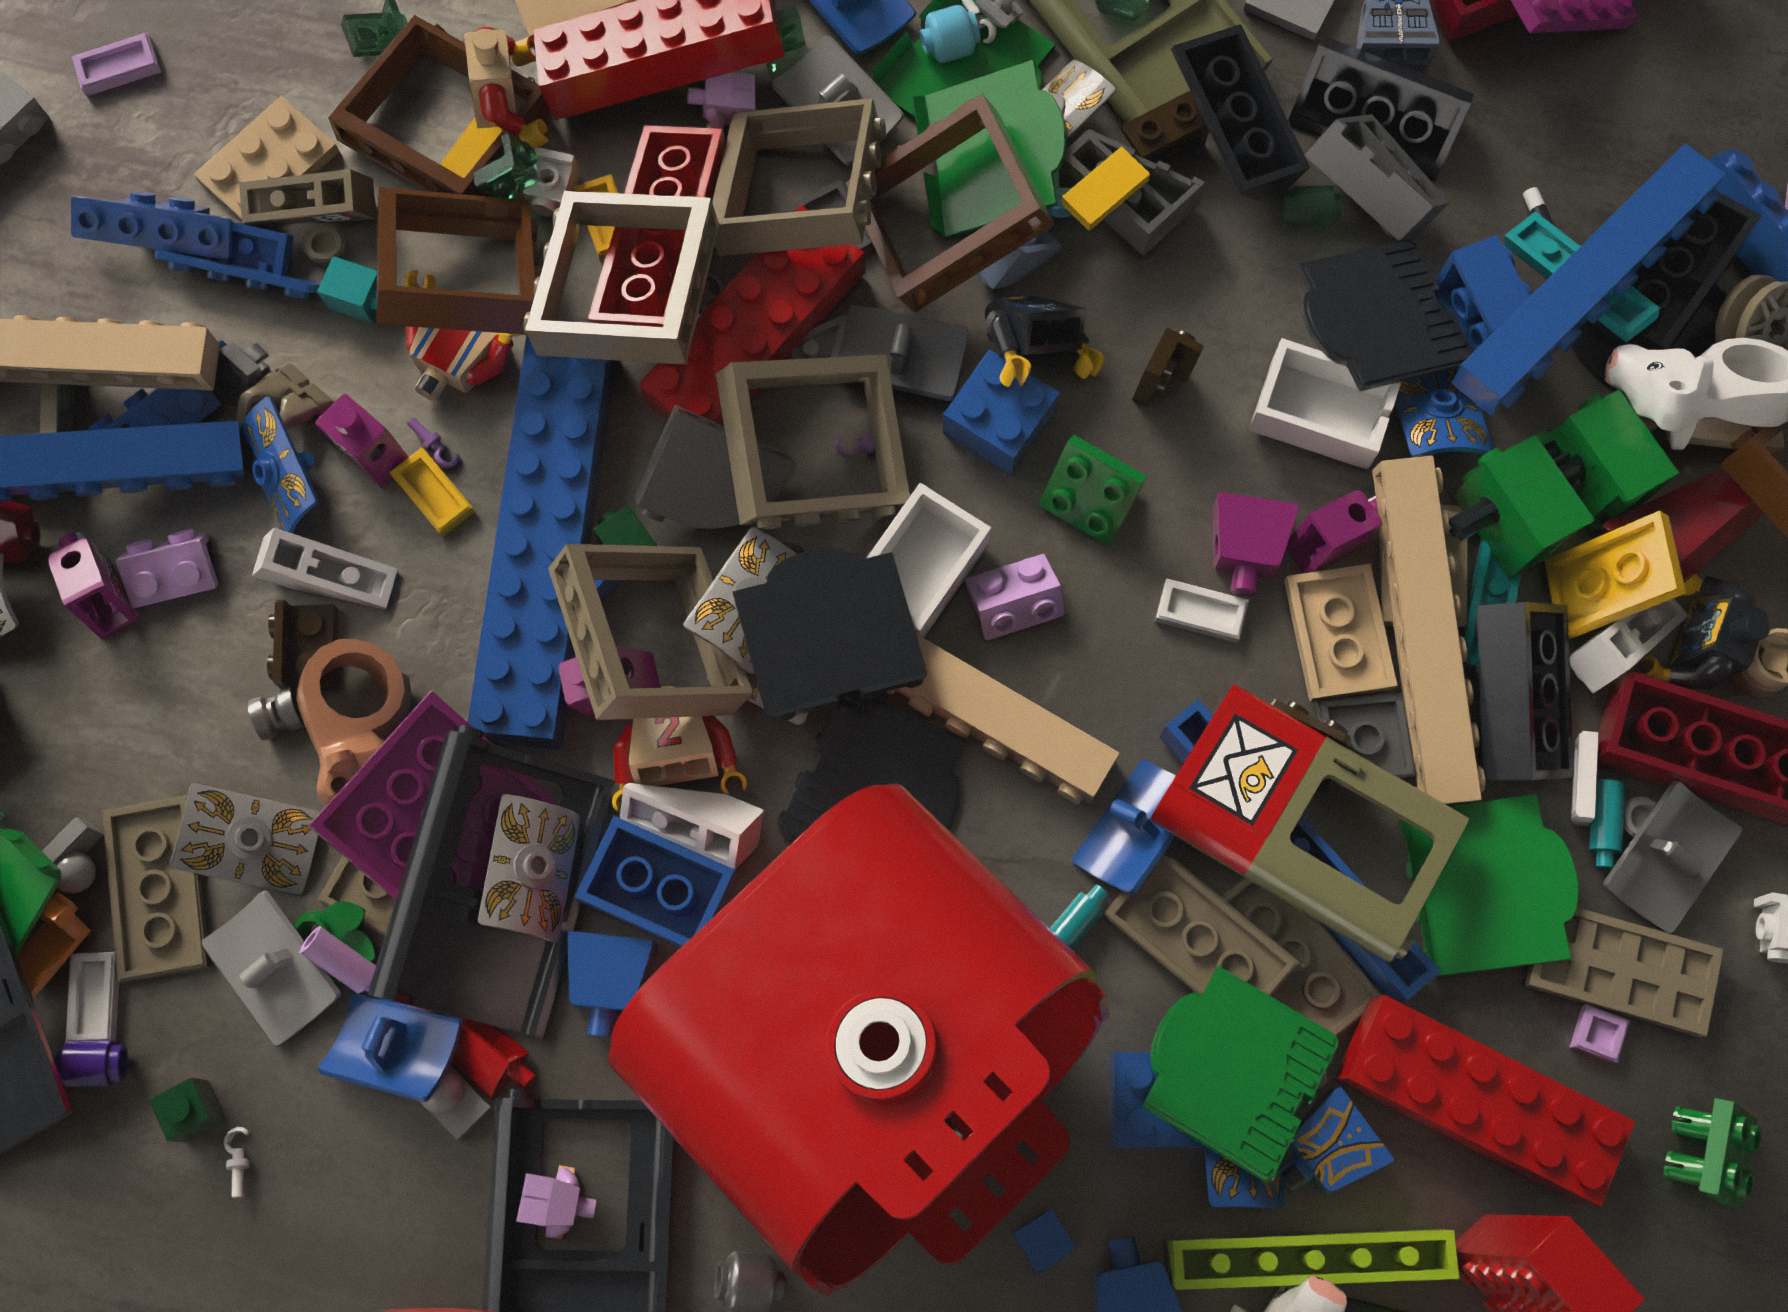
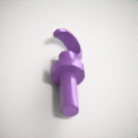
[407,417,460,469]
[835,433,874,458]

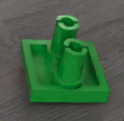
[1038,434,1148,546]
[1664,1098,1762,1210]

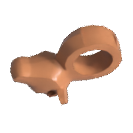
[297,639,412,807]

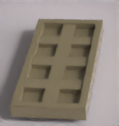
[1525,907,1724,1038]

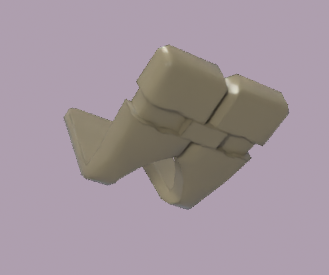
[236,363,334,432]

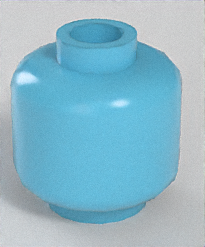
[919,5,981,63]

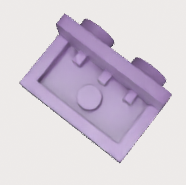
[116,529,219,609]
[964,554,1065,640]

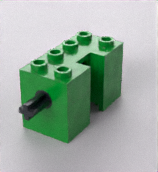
[1449,389,1679,579]

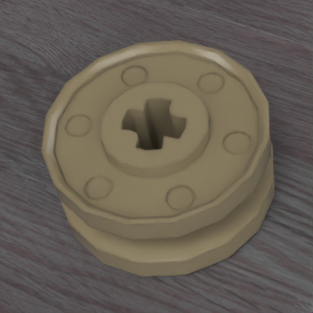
[1715,275,1788,351]

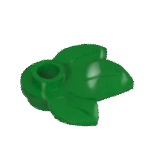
[293,901,377,989]

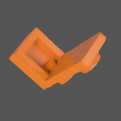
[17,892,91,999]

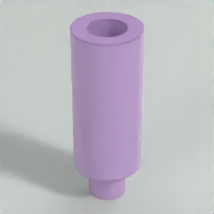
[299,926,376,994]

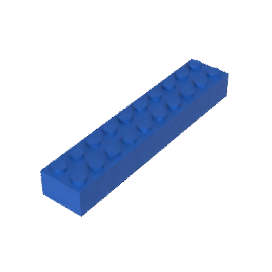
[468,335,616,750]

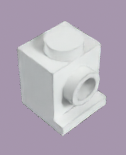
[523,147,580,217]
[1754,892,1788,963]

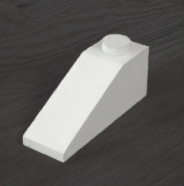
[252,528,398,609]
[1569,598,1688,693]
[620,783,764,869]

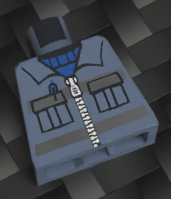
[1356,0,1439,65]

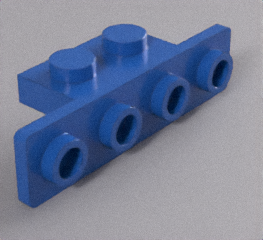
[71,192,233,259]
[155,222,320,299]
[88,339,227,430]

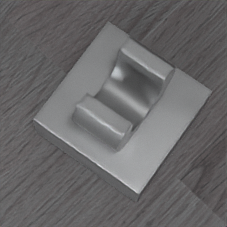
[219,342,269,394]

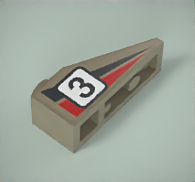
[239,169,376,224]

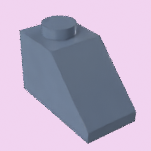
[976,219,1062,289]

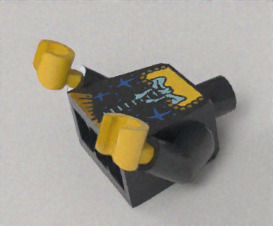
[985,296,1104,387]
[1638,574,1770,690]

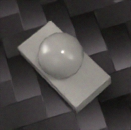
[42,817,104,894]
[421,1064,493,1141]

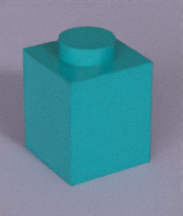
[317,256,377,324]

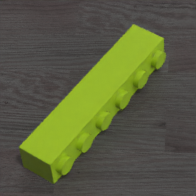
[1166,1229,1459,1290]

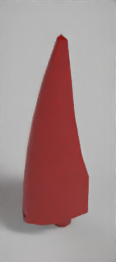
[376,963,536,1100]

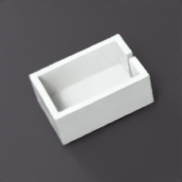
[1249,338,1401,470]
[867,483,992,638]

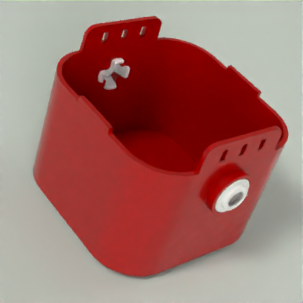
[608,784,1109,1297]

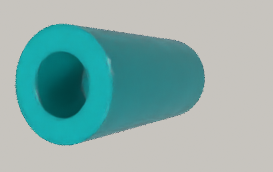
[1589,779,1625,869]
[1050,884,1110,950]

